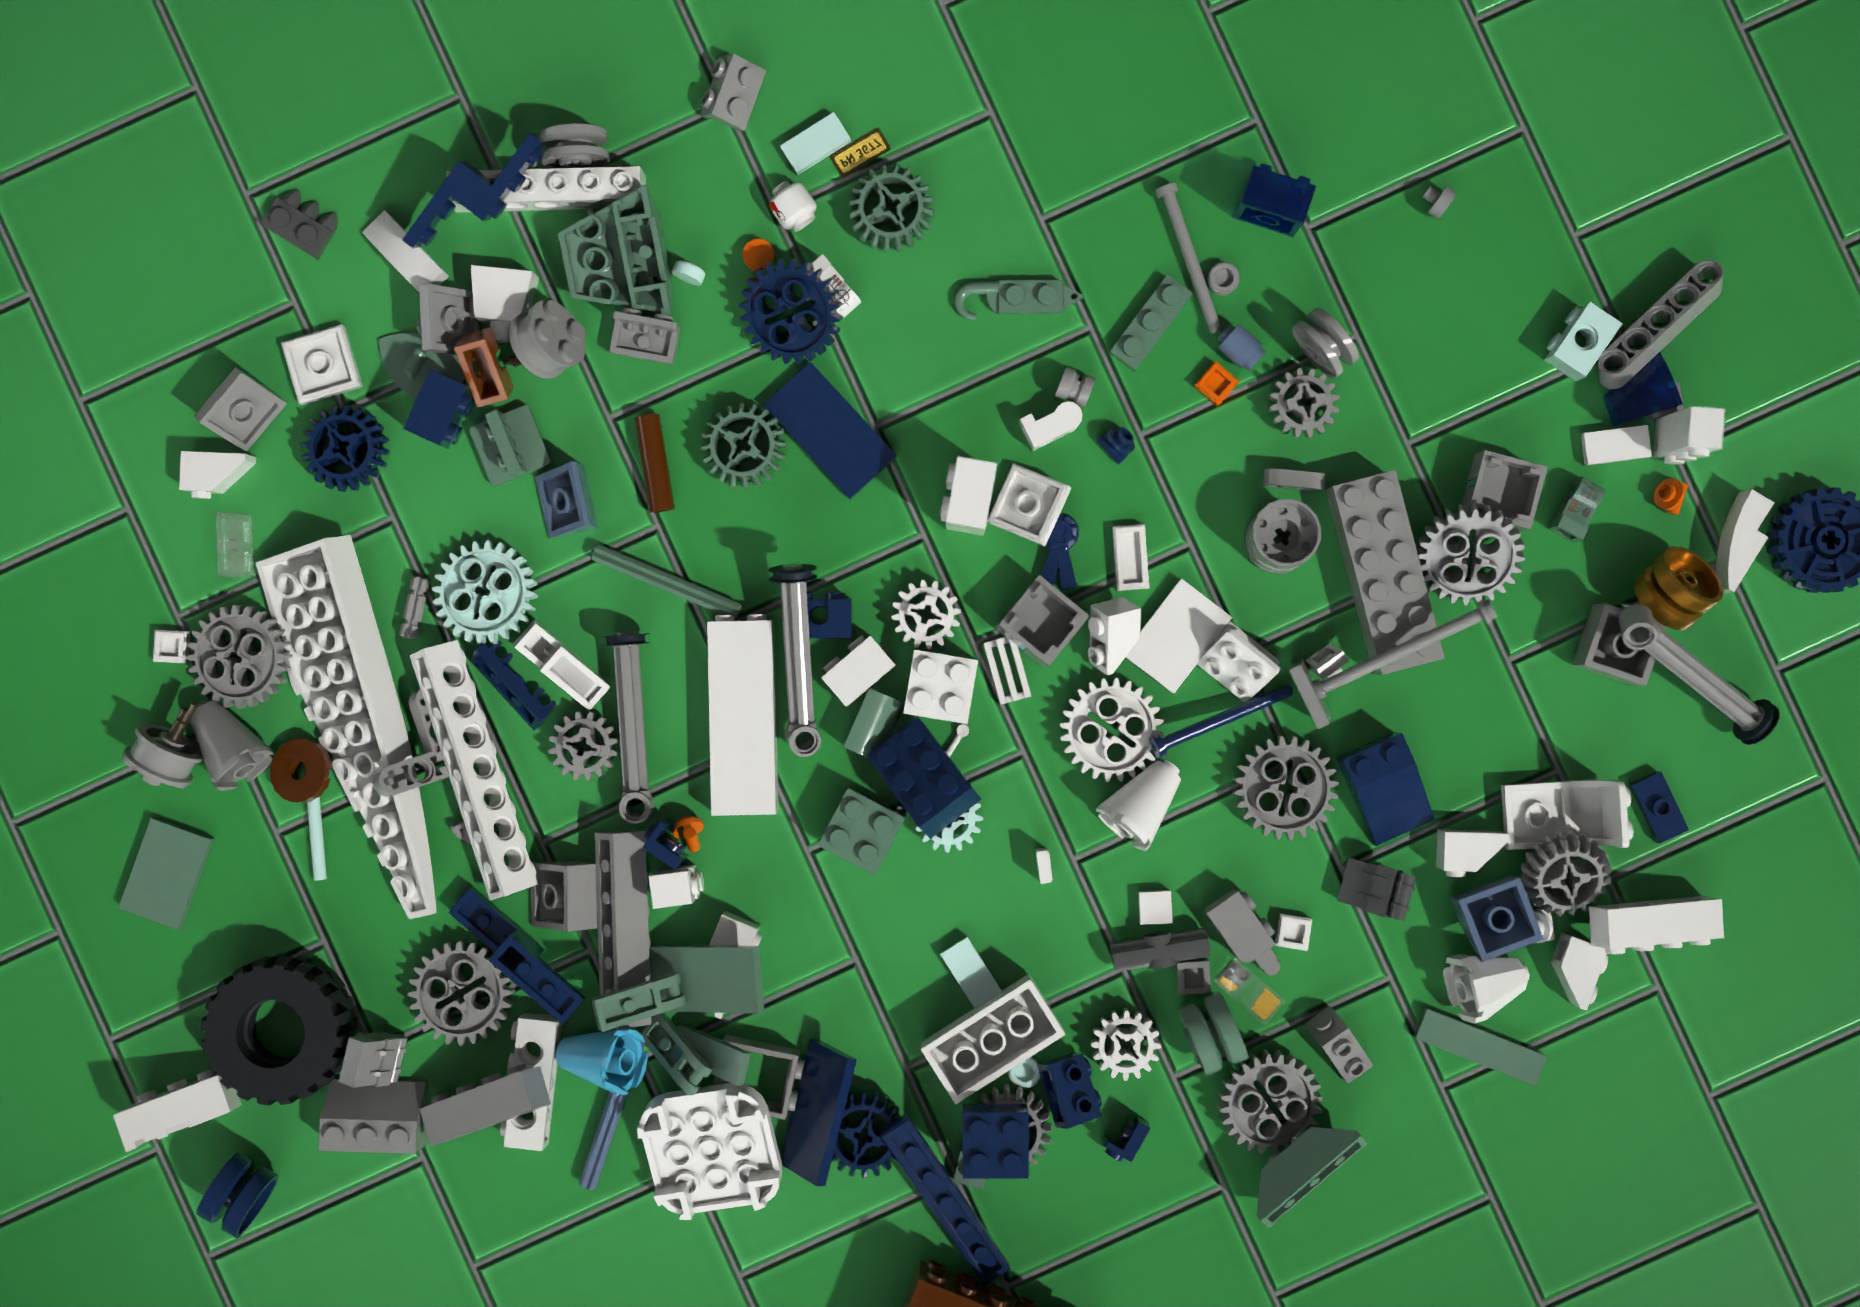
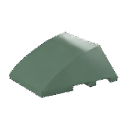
[558,184,672,315]

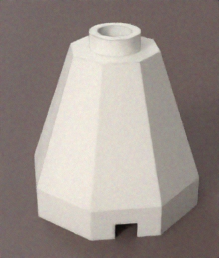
[1443,954,1529,1023]

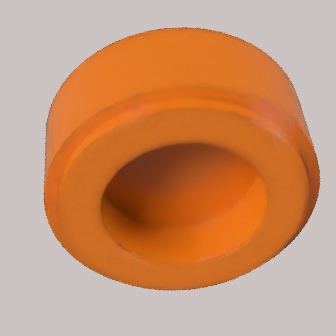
[742,239,775,272]

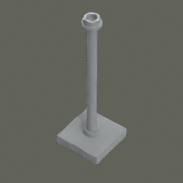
[1289,599,1497,729]

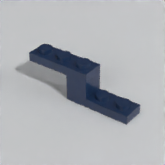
[402,133,546,248]
[448,887,586,1024]

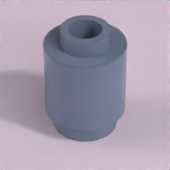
[1217,324,1266,371]

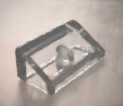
[216,512,254,578]

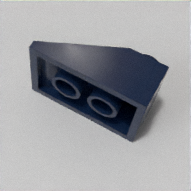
[1335,732,1435,846]

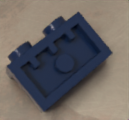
[643,818,688,870]

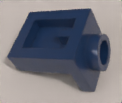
[1102,1116,1151,1162]

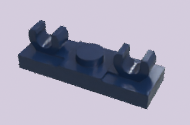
[470,641,556,731]

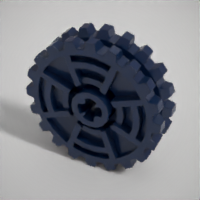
[1766,487,1860,593]

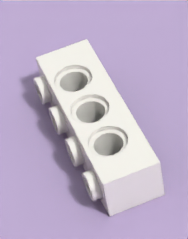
[500,1012,562,1151]

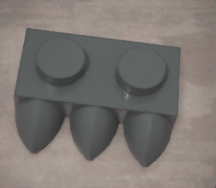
[260,189,338,260]

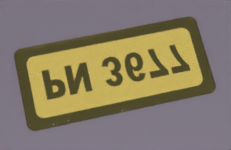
[830,128,891,177]

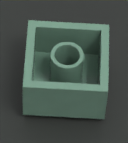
[818,786,906,875]

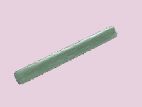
[591,545,742,619]

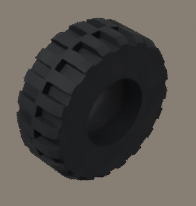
[200,954,357,1106]

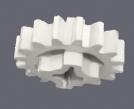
[891,579,961,649]
[1090,1008,1161,1081]

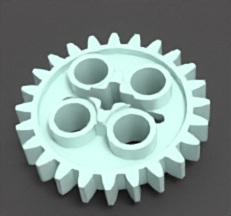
[432,540,538,645]

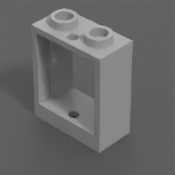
[713,1034,805,1120]

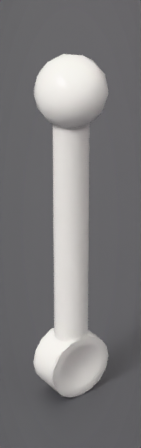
[946,724,969,756]

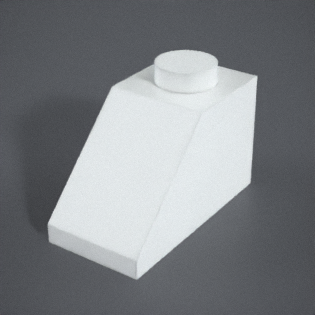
[179,451,256,499]
[1436,829,1510,877]

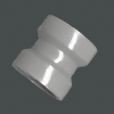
[1055,367,1096,408]

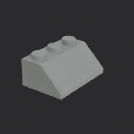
[319,1078,428,1154]

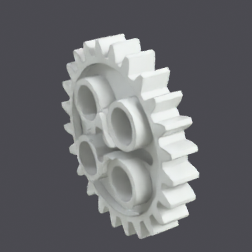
[1059,678,1164,782]

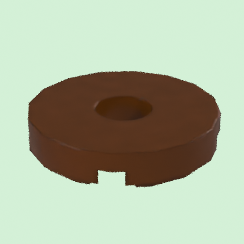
[270,738,332,803]

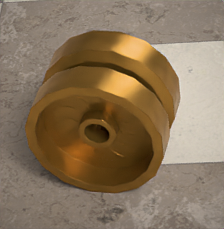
[1634,546,1724,630]

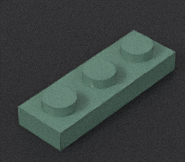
[1109,274,1193,372]

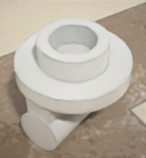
[1533,907,1556,943]

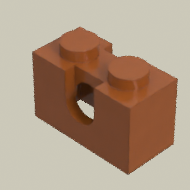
[454,327,514,407]

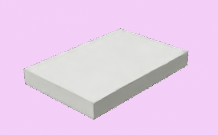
[1125,578,1233,694]

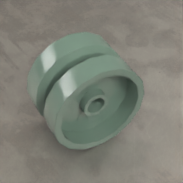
[1178,991,1249,1076]

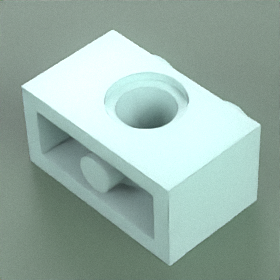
[1544,302,1623,382]

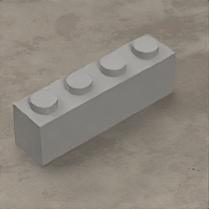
[419,1064,551,1146]

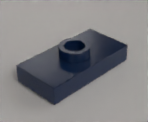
[1629,771,1689,843]

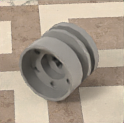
[1245,499,1321,574]

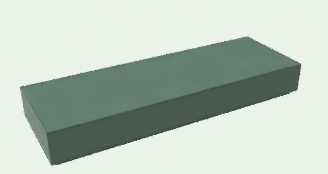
[677,1025,751,1085]

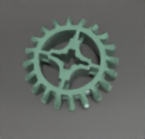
[848,164,934,253]
[700,402,787,490]

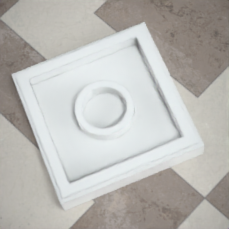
[281,324,363,405]
[987,463,1071,547]

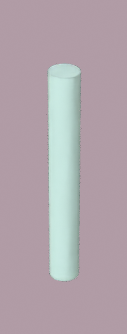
[307,797,327,880]

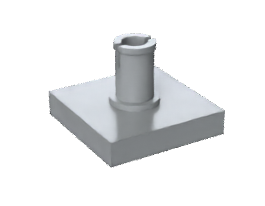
[416,284,479,355]
[194,367,287,452]

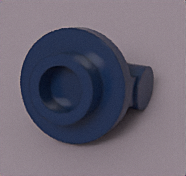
[1097,426,1135,465]

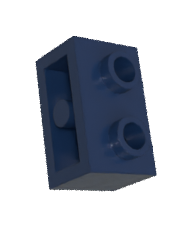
[1037,1053,1102,1129]

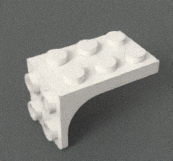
[1501,778,1633,850]

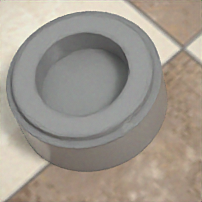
[1206,262,1240,296]

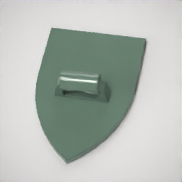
[378,332,476,399]

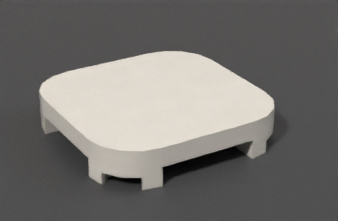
[637,1083,782,1220]

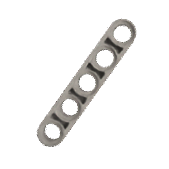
[1598,260,1723,389]

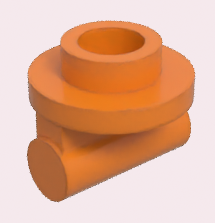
[1653,478,1688,516]
[672,816,704,853]

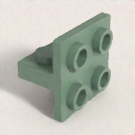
[469,405,552,487]

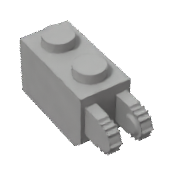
[1203,888,1281,976]

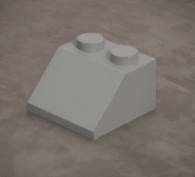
[531,861,598,932]

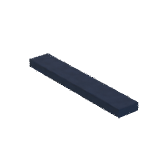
[880,1114,1011,1286]

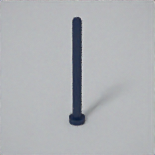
[1149,685,1293,758]

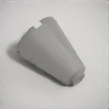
[190,700,273,791]

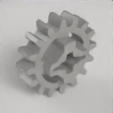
[1268,368,1340,439]
[548,711,620,781]

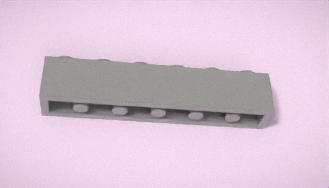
[595,830,652,1030]

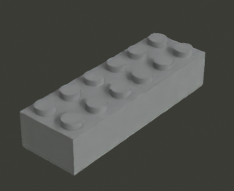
[1325,470,1445,675]

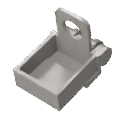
[339,1032,408,1088]

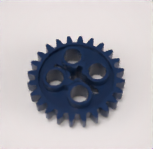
[739,258,843,364]

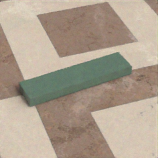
[1413,1007,1548,1086]

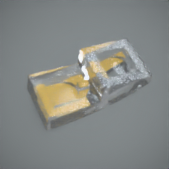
[1215,958,1286,1026]

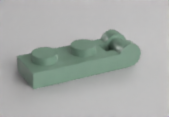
[591,972,687,1032]
[641,1013,714,1095]

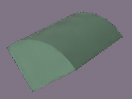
[843,688,905,757]

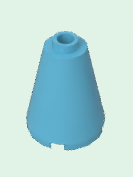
[555,1028,648,1095]

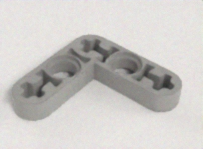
[372,689,449,797]

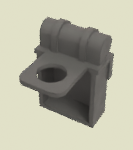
[1337,857,1416,921]

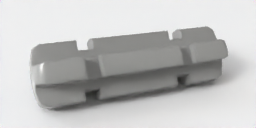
[399,576,430,639]

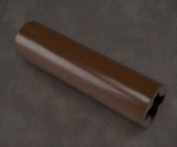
[634,414,675,513]

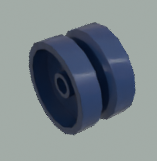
[196,1152,279,1238]

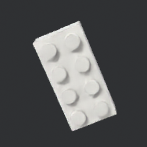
[921,974,1066,1105]

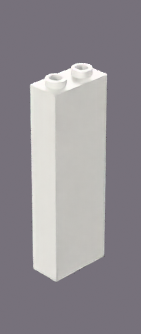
[707,614,778,816]

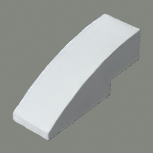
[362,210,449,292]
[1716,489,1774,593]
[514,619,610,711]

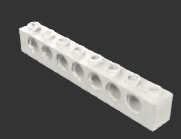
[410,640,538,900]

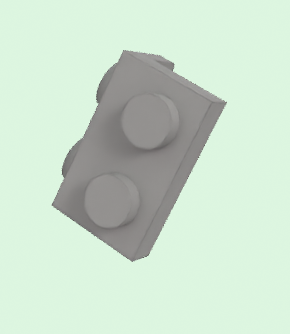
[700,53,766,131]
[609,308,681,366]

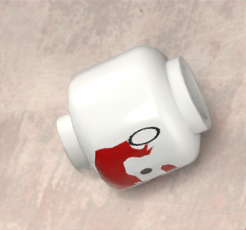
[769,181,817,232]

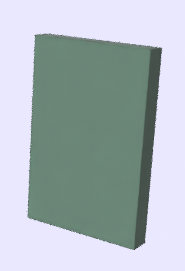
[118,817,214,930]

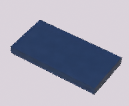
[764,362,897,500]
[781,1039,857,1186]

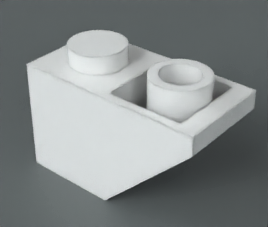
[1088,597,1141,675]
[1551,932,1608,1011]

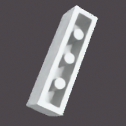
[1589,896,1724,954]

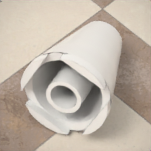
[1096,760,1181,851]

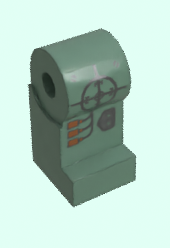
[1548,477,1605,542]

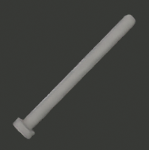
[1155,182,1221,334]

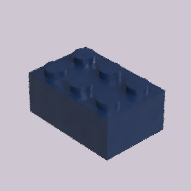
[867,716,982,839]

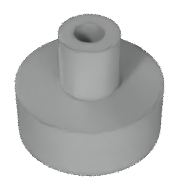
[1422,185,1457,220]

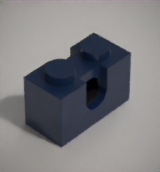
[807,593,853,639]

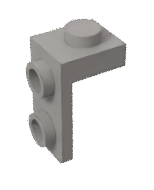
[1304,1006,1373,1083]

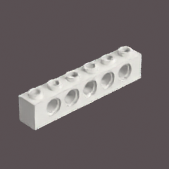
[446,166,646,212]

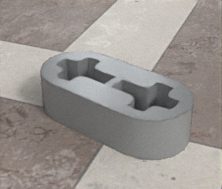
[1263,468,1325,491]

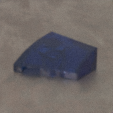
[1603,352,1683,427]

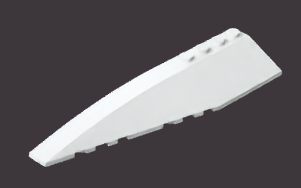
[256,535,437,919]

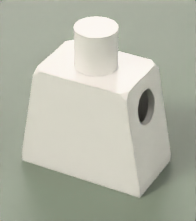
[471,265,539,343]

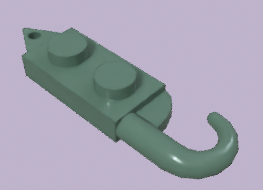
[954,280,1083,320]

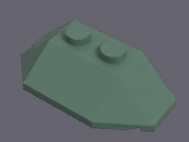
[1257,1127,1368,1228]

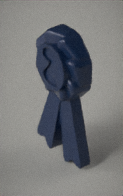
[1041,513,1079,590]

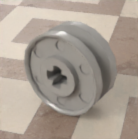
[539,124,610,169]
[1292,307,1359,379]

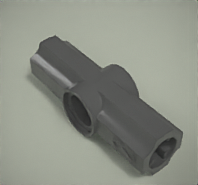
[1109,928,1210,972]

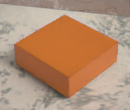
[1193,361,1240,407]

